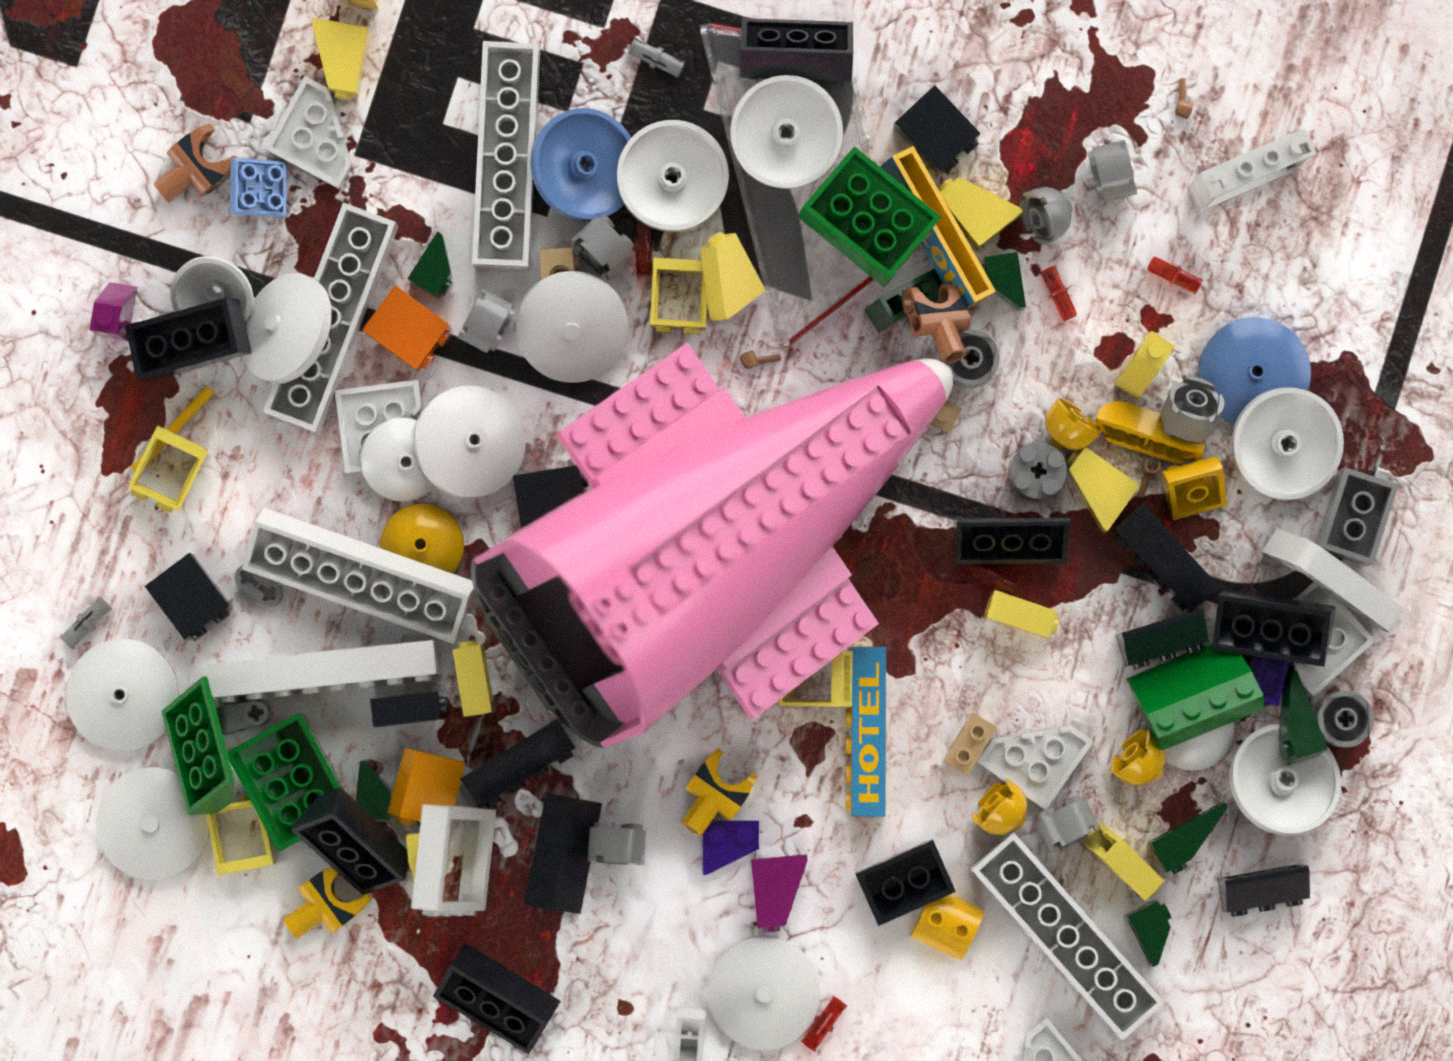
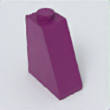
[89,282,137,342]
[751,854,808,933]

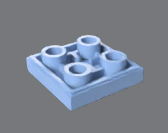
[230,157,287,218]

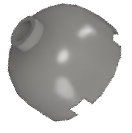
[1020,187,1073,245]

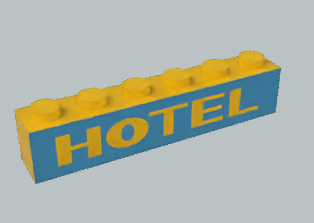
[880,146,996,309]
[845,647,886,816]

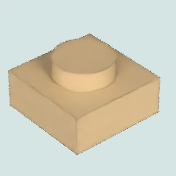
[930,400,962,434]

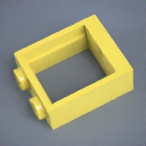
[650,258,707,335]
[128,425,209,513]
[452,640,495,717]
[779,650,853,707]
[206,795,277,876]

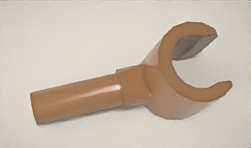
[1175,78,1194,119]
[740,350,781,369]
[1137,458,1161,498]

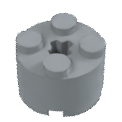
[1087,140,1138,202]
[570,214,634,281]
[457,288,516,353]
[941,329,1000,389]
[1161,377,1224,444]
[1008,443,1067,501]
[1314,691,1375,747]
[1035,795,1101,854]
[587,821,646,865]

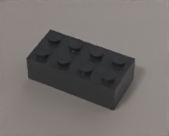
[125,298,252,381]

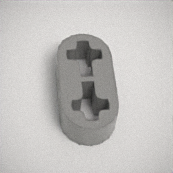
[234,565,283,607]

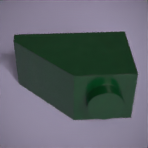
[407,231,453,300]
[981,252,1026,311]
[356,761,393,820]
[1125,900,1172,967]

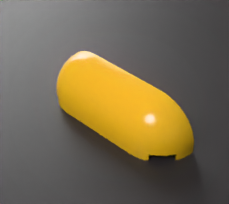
[1095,401,1205,464]

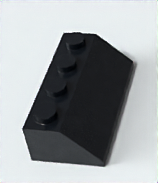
[740,18,854,83]
[1112,504,1220,612]
[953,518,1070,564]
[1212,589,1336,667]
[460,719,576,809]
[290,787,409,895]
[524,792,602,914]
[433,942,561,1055]

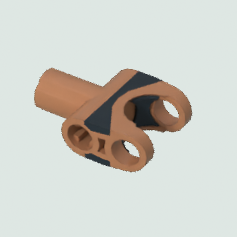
[153,124,237,203]
[902,284,970,364]

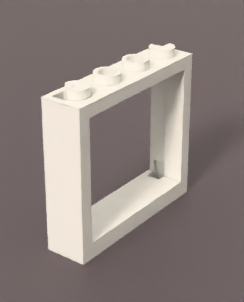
[1188,128,1317,213]
[411,804,496,917]

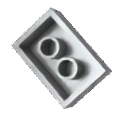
[1316,467,1399,566]

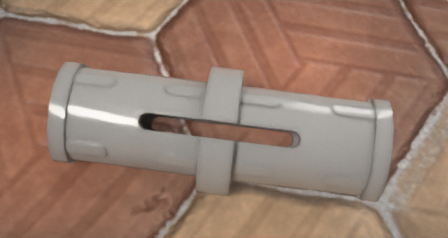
[628,38,686,78]
[60,596,112,649]

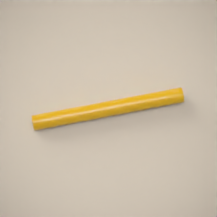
[131,385,215,471]

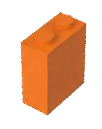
[362,285,452,372]

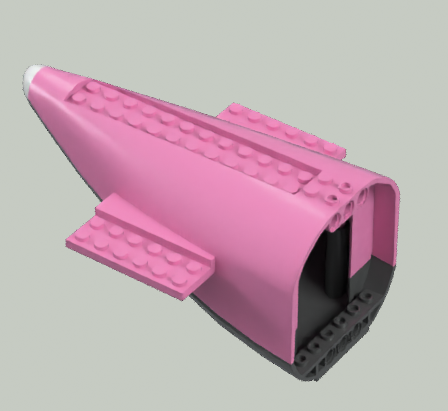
[471,342,953,748]

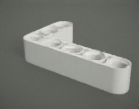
[1261,528,1404,633]

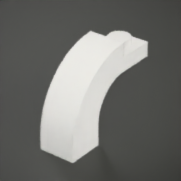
[674,1008,706,1061]

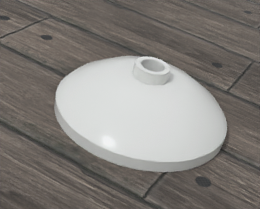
[170,256,254,322]
[360,417,435,502]
[1150,722,1235,771]

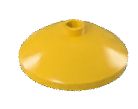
[380,503,464,574]

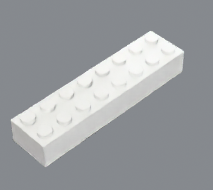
[472,41,540,270]
[263,202,399,434]
[242,508,474,644]
[207,640,441,703]
[969,832,1165,1041]

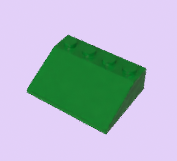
[798,146,941,288]
[1126,644,1264,750]
[161,676,235,815]
[227,712,346,852]

